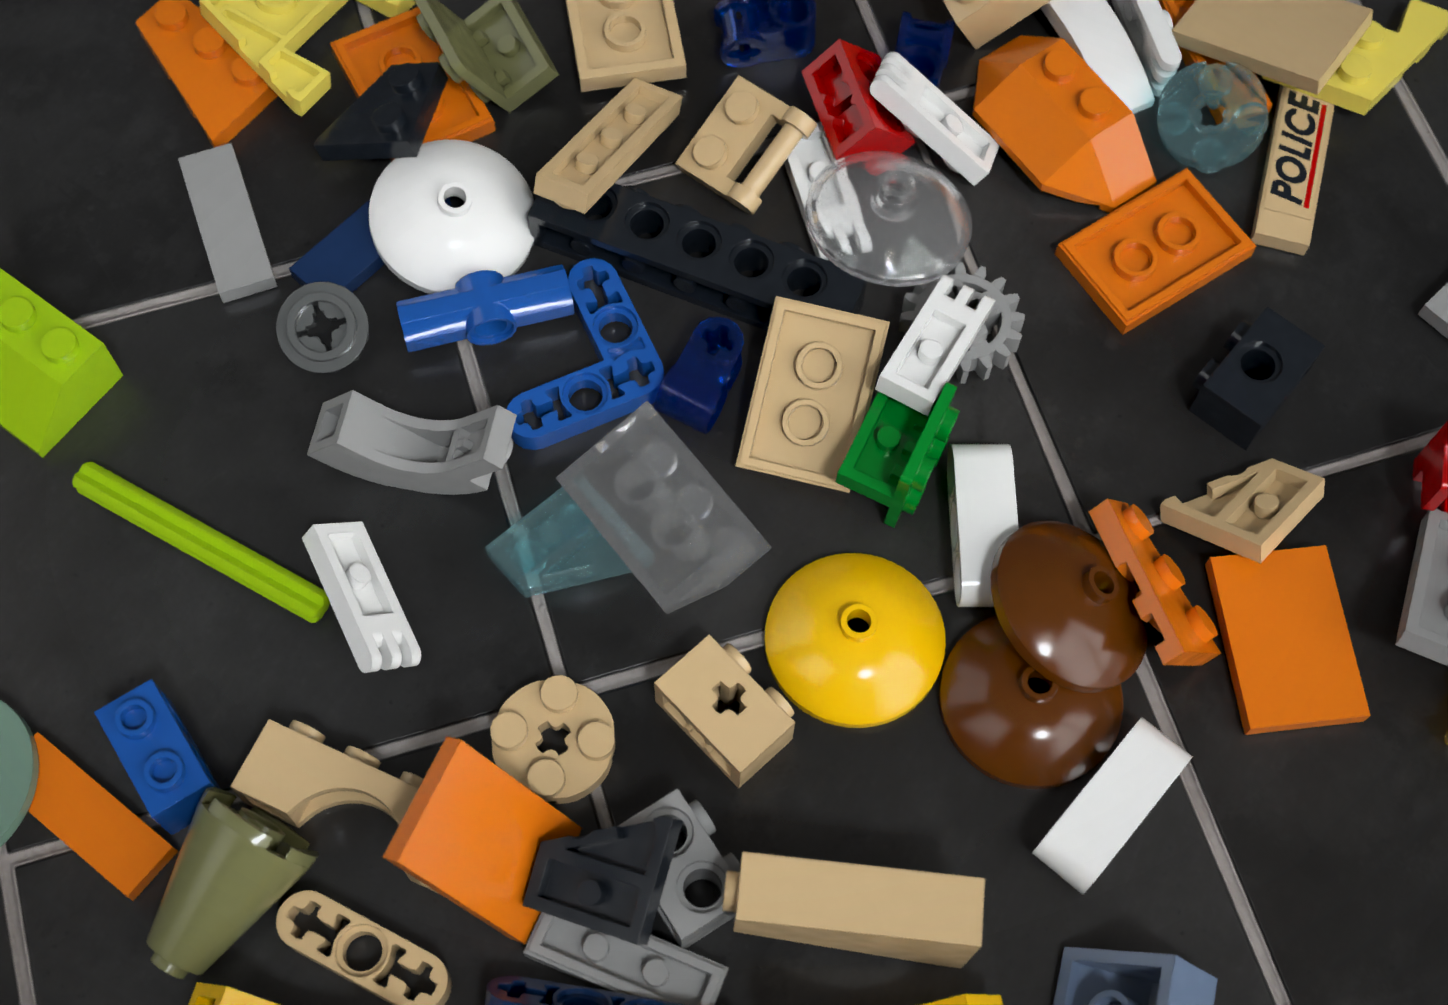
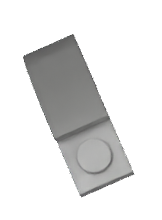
[307,390,517,495]

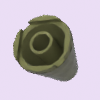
[146,787,319,979]

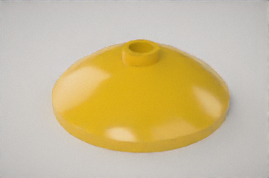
[764,553,946,728]

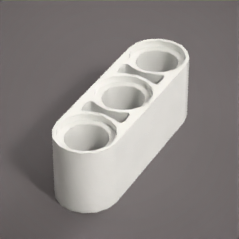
[947,444,1019,607]
[1032,717,1193,895]

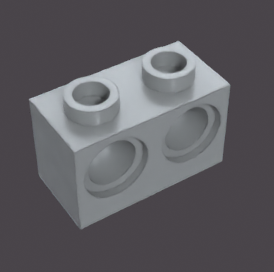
[618,788,740,949]

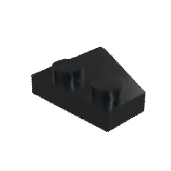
[314,62,448,161]
[522,816,683,945]

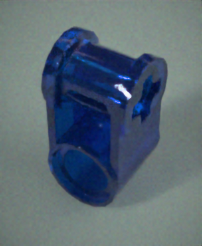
[713,0,816,68]
[895,11,955,89]
[654,316,744,435]

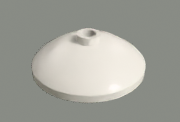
[369,139,535,294]

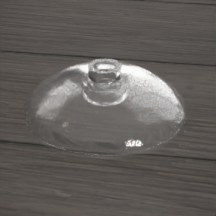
[805,151,972,287]

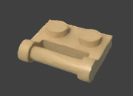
[675,75,817,215]

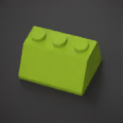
[0,268,123,458]

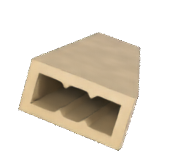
[722,852,985,969]

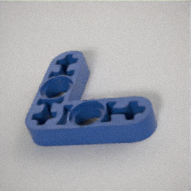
[507,258,665,450]

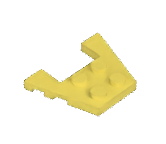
[199,0,416,117]
[1262,0,1448,115]

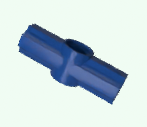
[396,264,575,353]

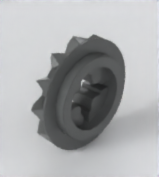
[276,282,369,373]

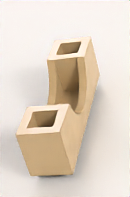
[230,719,441,895]

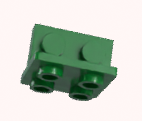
[835,382,960,528]

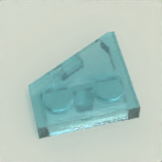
[485,475,652,598]

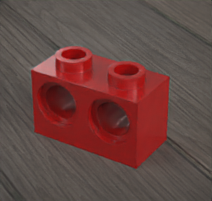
[801,39,916,173]

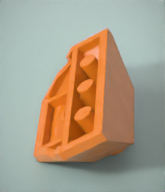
[972,35,1156,213]

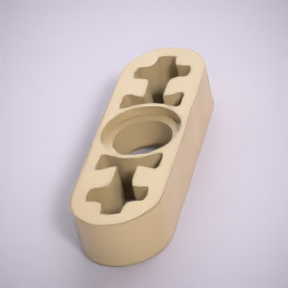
[276,891,452,1005]

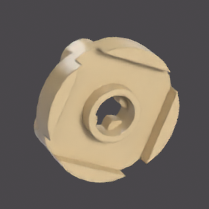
[490,675,616,804]

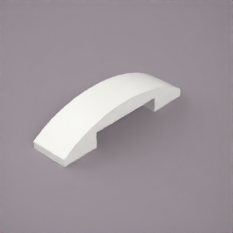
[1041,0,1155,114]

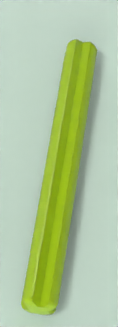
[72,462,330,623]

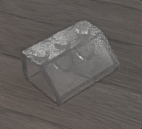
[556,401,772,614]

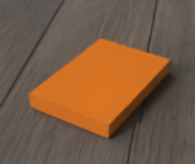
[330,7,496,162]
[1055,168,1257,335]
[1205,545,1371,735]
[383,736,582,944]

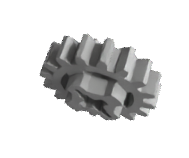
[899,262,1025,384]

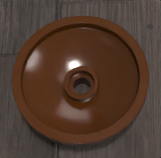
[991,520,1148,693]
[939,615,1123,790]

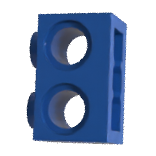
[94,679,221,835]

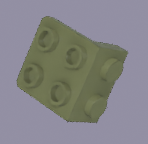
[415,0,559,113]

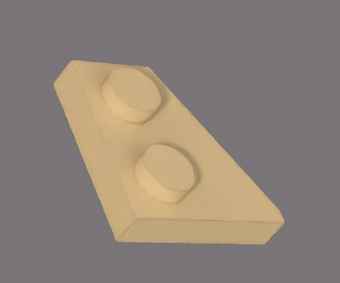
[1160,458,1325,564]

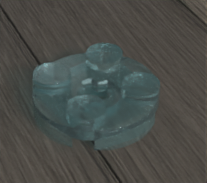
[1157,61,1269,174]

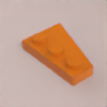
[135,0,278,148]
[1088,498,1221,666]

